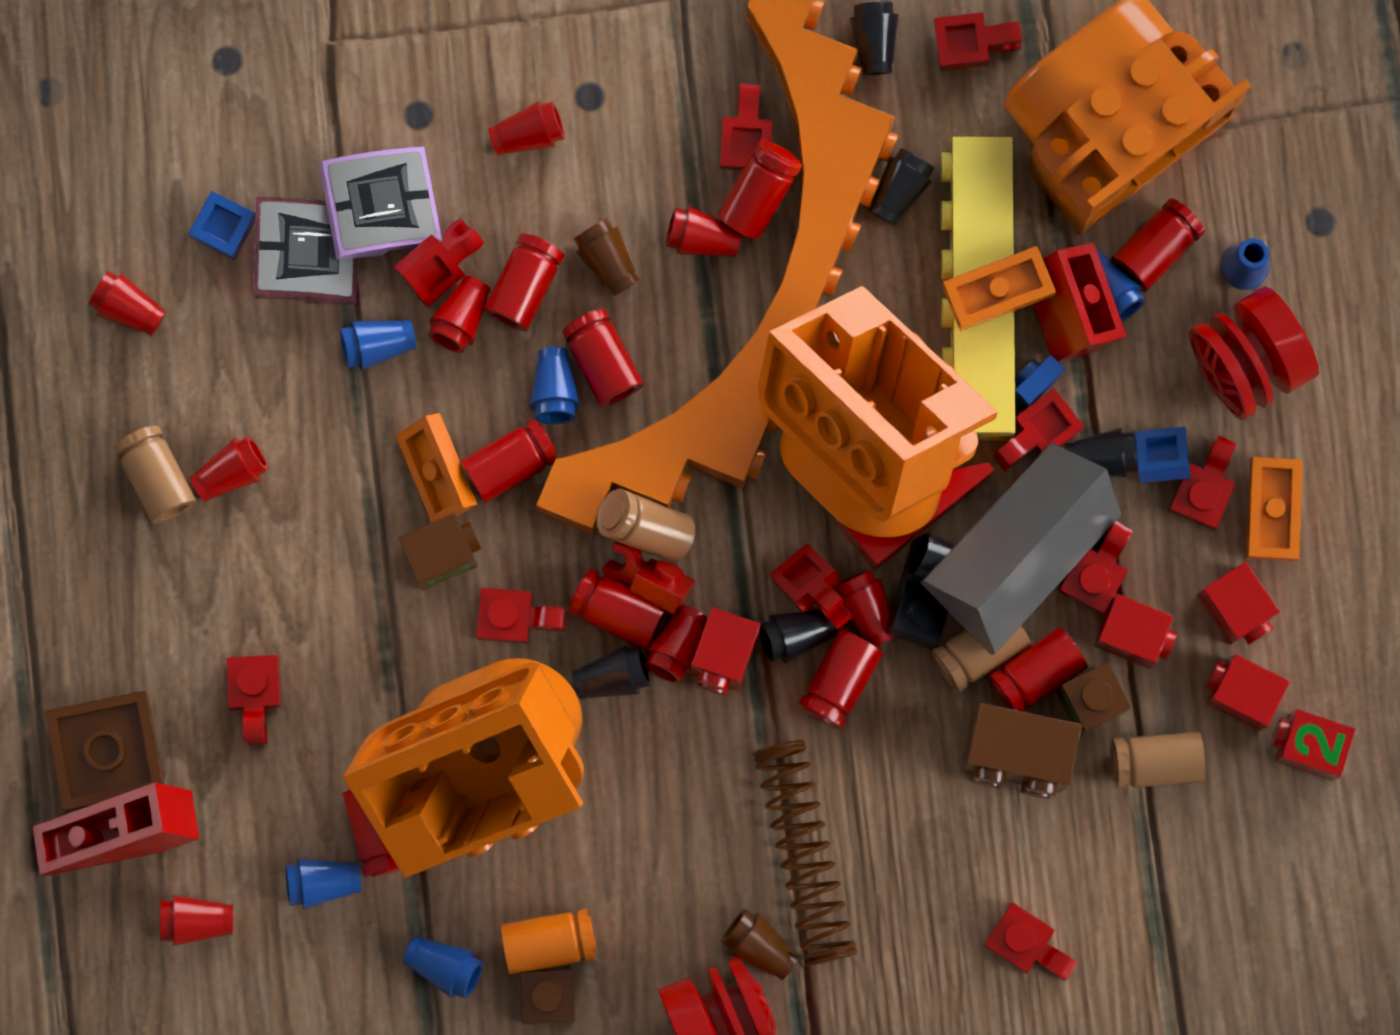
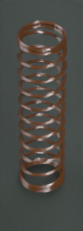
[752,740,858,967]

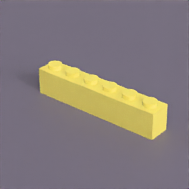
[940,137,1015,441]

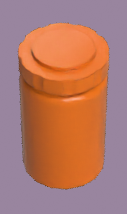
[501,909,597,975]

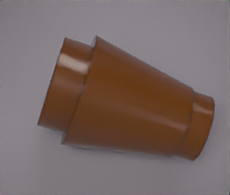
[573,218,639,296]
[721,909,800,980]

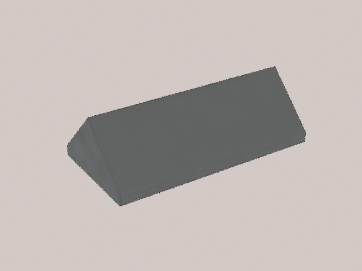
[920,443,1122,655]

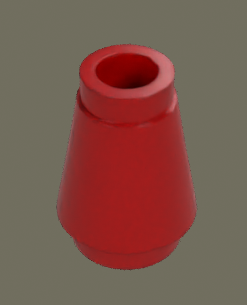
[488,100,565,156]
[666,206,742,258]
[88,271,167,337]
[428,275,490,353]
[190,436,269,502]
[835,569,895,646]
[645,605,707,684]
[160,895,233,946]

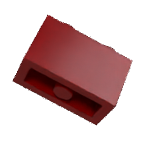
[1033,242,1127,362]
[691,607,761,696]

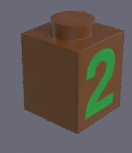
[399,513,481,590]
[1056,662,1131,735]

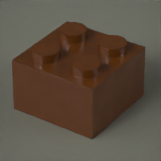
[960,703,1082,799]

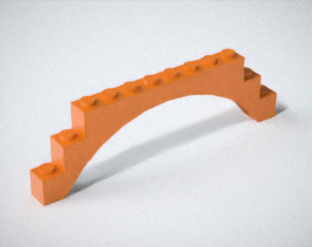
[536,0,899,536]

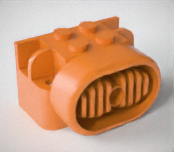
[1004,0,1252,236]
[758,286,998,537]
[343,658,584,878]

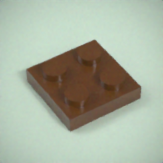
[45,690,165,812]

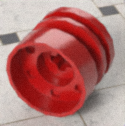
[1188,286,1319,421]
[657,956,776,1035]

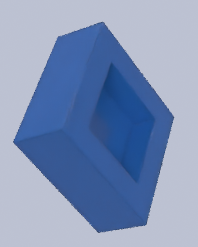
[188,191,258,261]
[1015,355,1065,411]
[1135,426,1190,483]

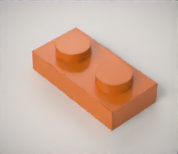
[942,246,1056,332]
[395,413,478,523]
[1246,457,1303,562]

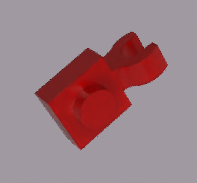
[934,12,1022,71]
[719,83,773,171]
[394,218,484,307]
[992,388,1085,471]
[1168,435,1237,530]
[1059,521,1133,615]
[602,541,696,614]
[769,543,853,629]
[476,587,567,644]
[227,655,282,745]
[984,902,1078,981]

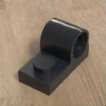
[886,533,956,650]

